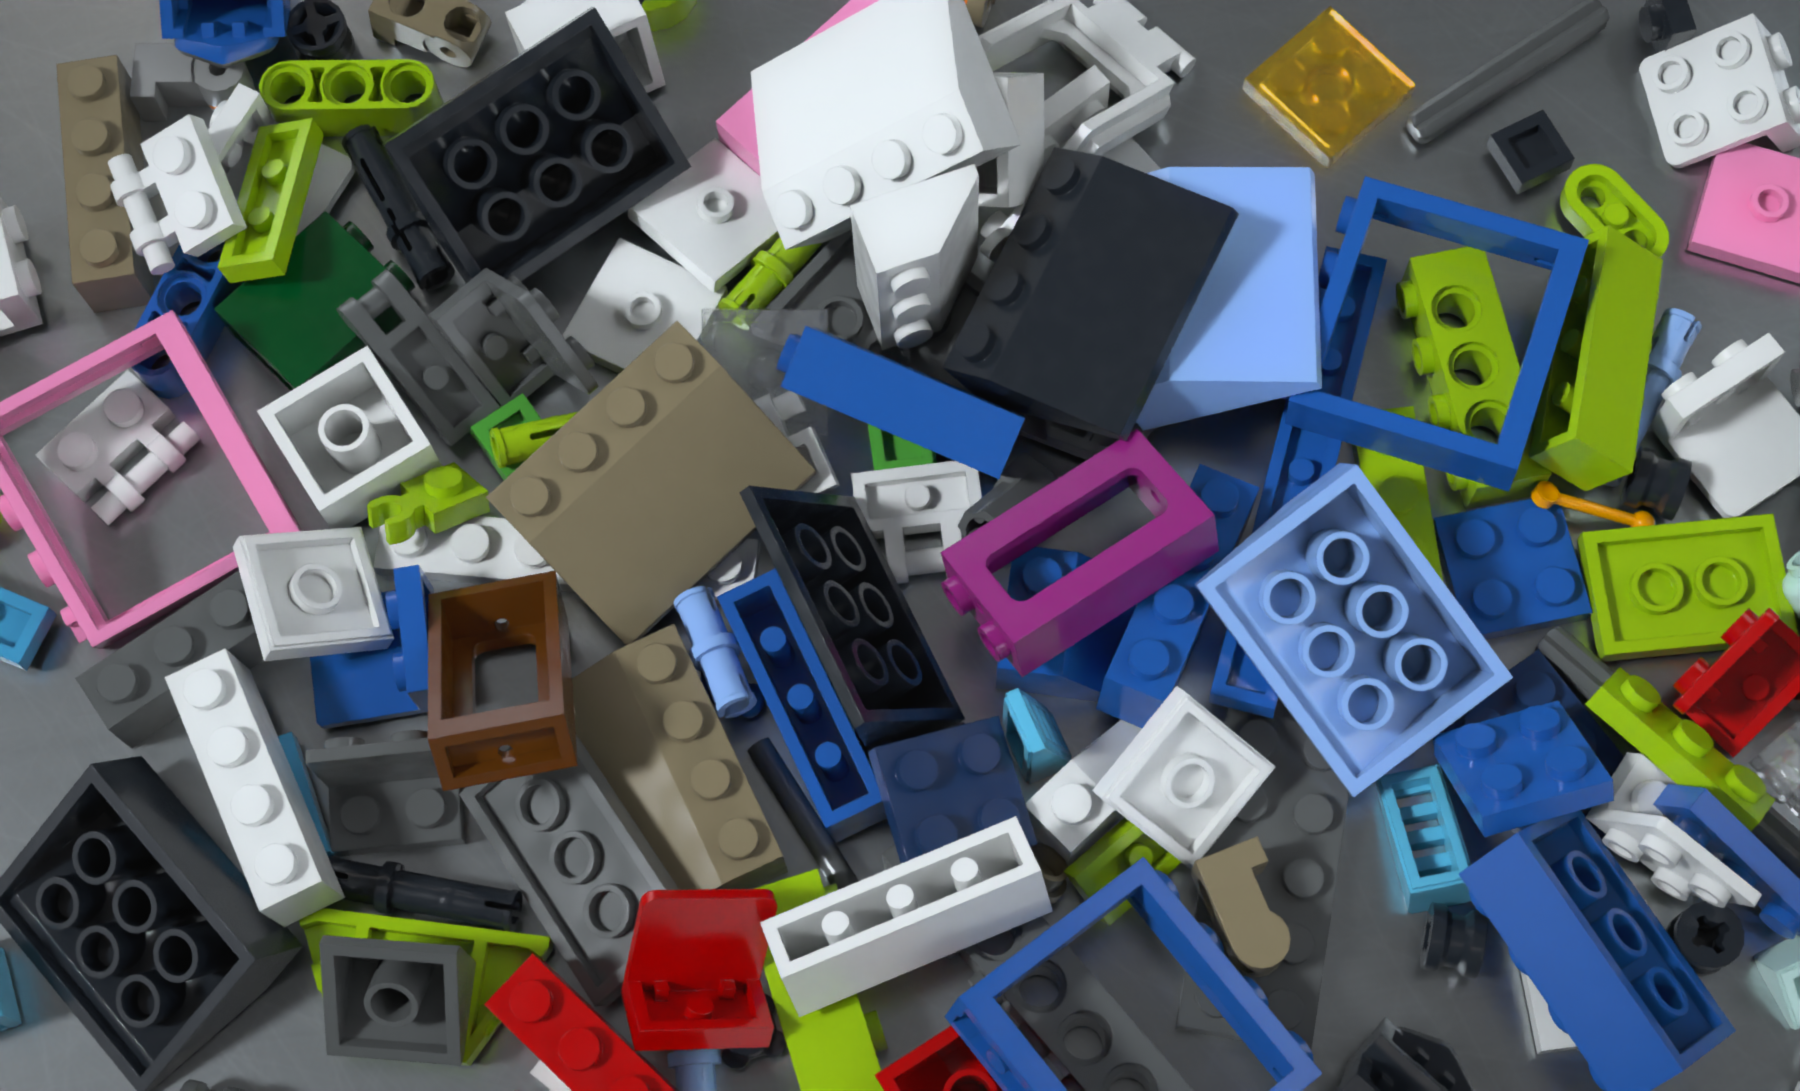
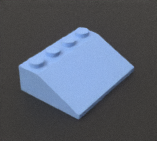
[1136,167,1322,431]
[1195,463,1513,797]

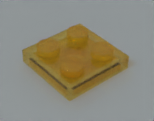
[1242,6,1416,169]

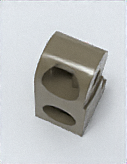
[368,0,492,67]
[1190,836,1291,978]

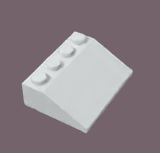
[751,0,1022,250]

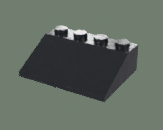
[382,7,692,283]
[942,147,1239,441]
[739,485,965,751]
[0,756,303,1091]

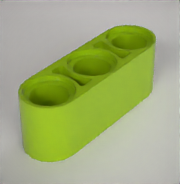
[259,59,444,137]

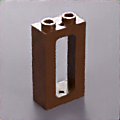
[428,571,578,791]

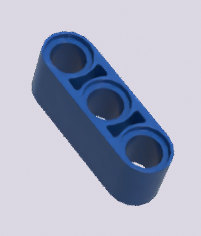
[131,241,245,399]

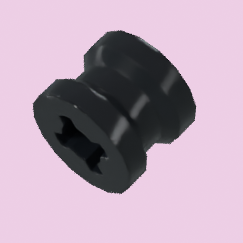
[286,0,355,60]
[1620,446,1692,521]
[1666,901,1745,977]
[1420,902,1488,979]

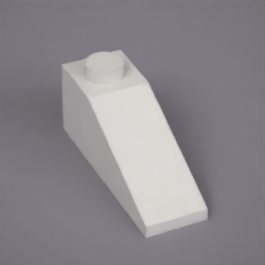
[1025,720,1142,866]

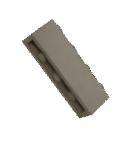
[56,55,154,313]

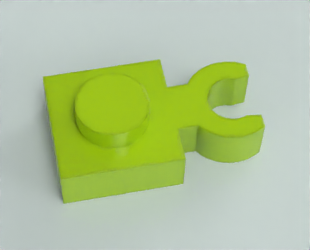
[367,462,490,545]

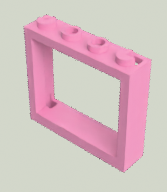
[0,310,302,649]

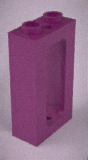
[941,429,1219,677]

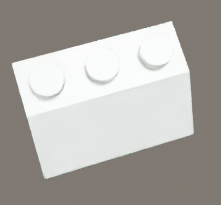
[850,164,979,350]

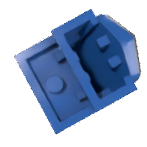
[159,0,291,68]

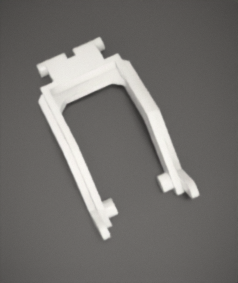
[978,0,1196,263]

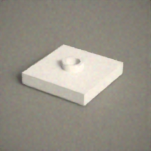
[628,138,780,293]
[562,238,728,373]
[233,527,394,661]
[1092,686,1276,870]

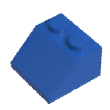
[996,546,1136,702]

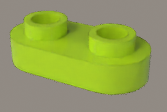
[1560,164,1669,258]

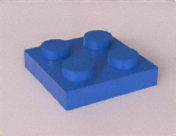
[1433,499,1593,640]
[1433,700,1614,837]

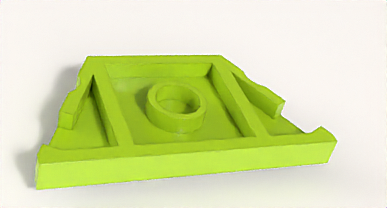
[298,908,554,1066]

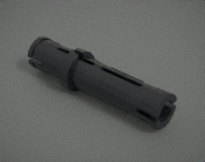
[341,124,455,291]
[328,855,523,932]

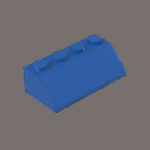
[1459,810,1736,1091]

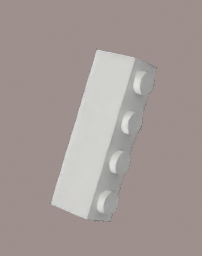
[165,648,345,927]
[760,816,1053,1017]

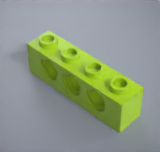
[1396,246,1552,510]

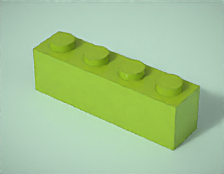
[1529,225,1663,492]
[754,868,888,1091]

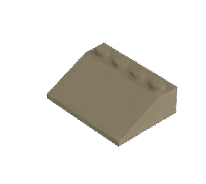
[486,321,817,645]
[537,624,788,890]

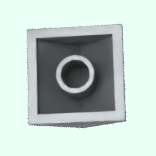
[319,935,476,1066]

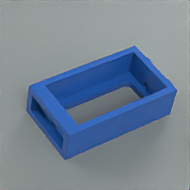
[776,326,1025,479]

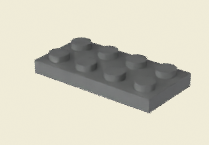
[459,734,680,1007]

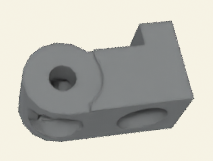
[130,43,255,122]

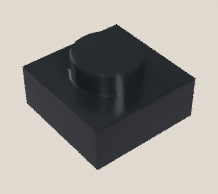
[1639,0,1697,54]
[1486,110,1575,194]

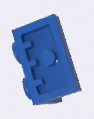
[310,565,434,729]

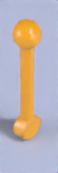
[1531,481,1655,527]

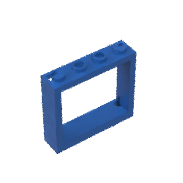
[1282,176,1589,492]
[944,857,1323,1091]

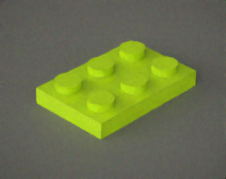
[1577,513,1799,662]

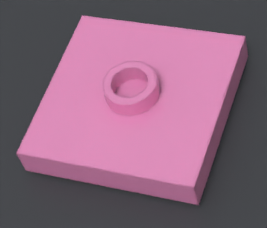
[1687,143,1800,284]

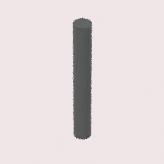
[747,737,859,890]

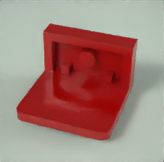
[1672,608,1800,758]
[621,889,778,1051]

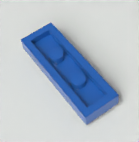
[1653,784,1800,939]

